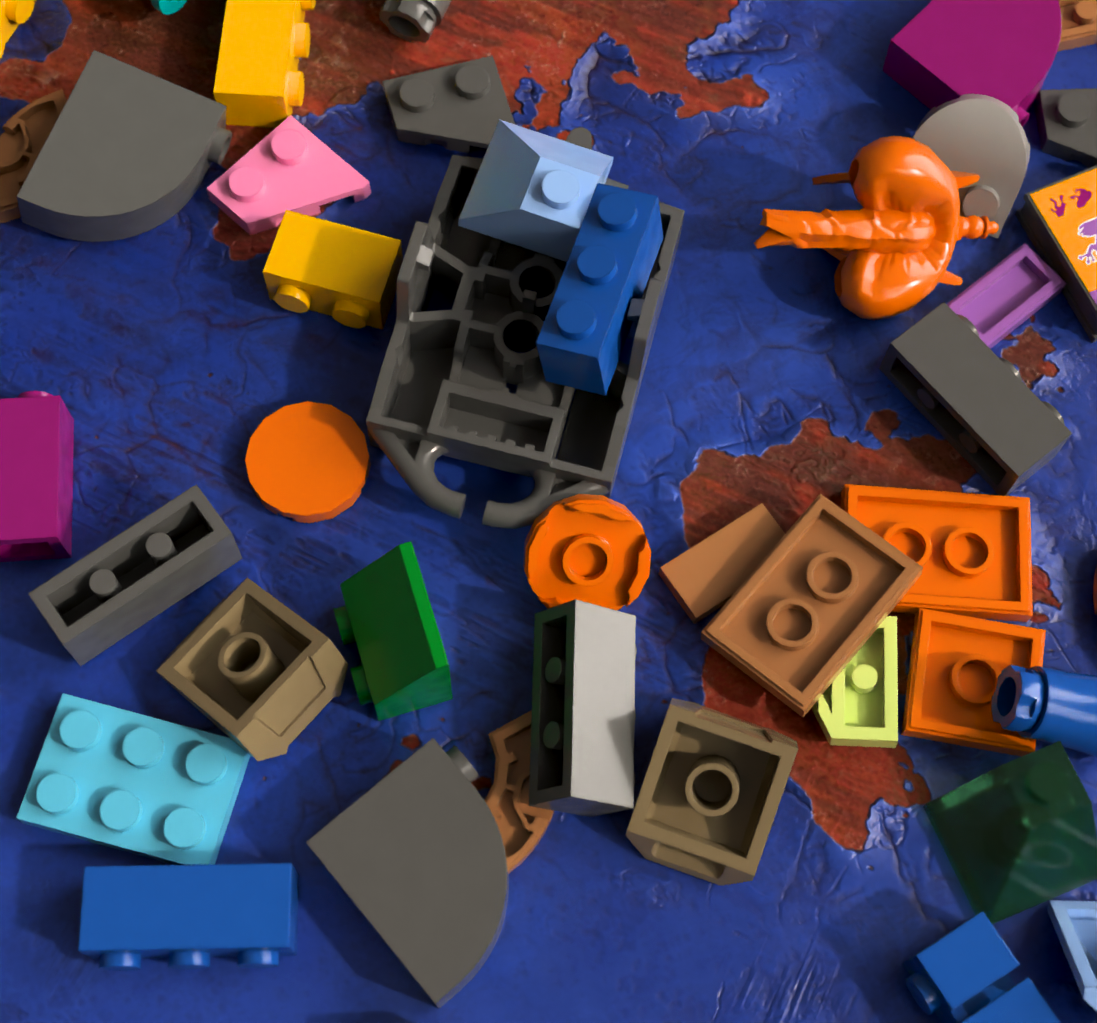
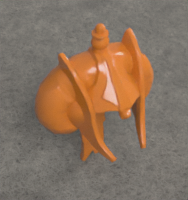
[754,136,998,320]

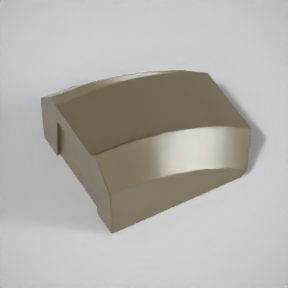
[156,578,349,761]
[625,698,798,886]

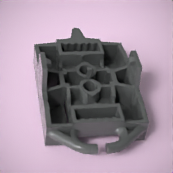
[366,127,685,529]

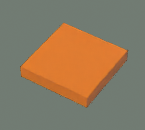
[901,608,1046,758]

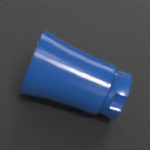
[991,665,1097,758]

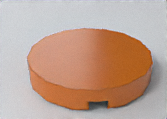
[245,401,371,524]
[523,494,651,610]

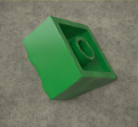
[333,541,453,721]

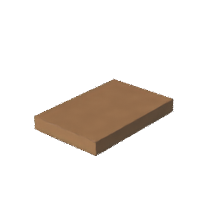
[701,494,923,718]

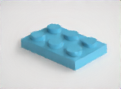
[16,693,251,865]

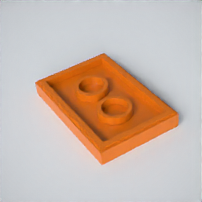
[841,484,1033,622]

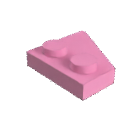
[207,115,371,235]

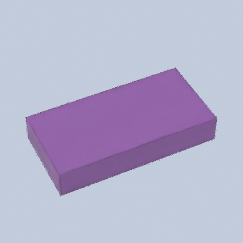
[947,243,1067,349]

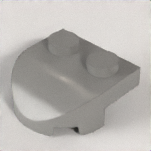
[912,94,1030,239]

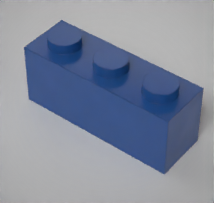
[536,183,663,396]
[78,863,299,971]

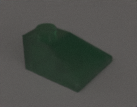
[923,741,1097,925]

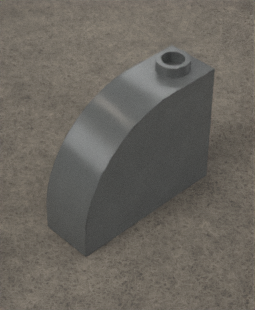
[17,50,232,242]
[306,738,509,1009]

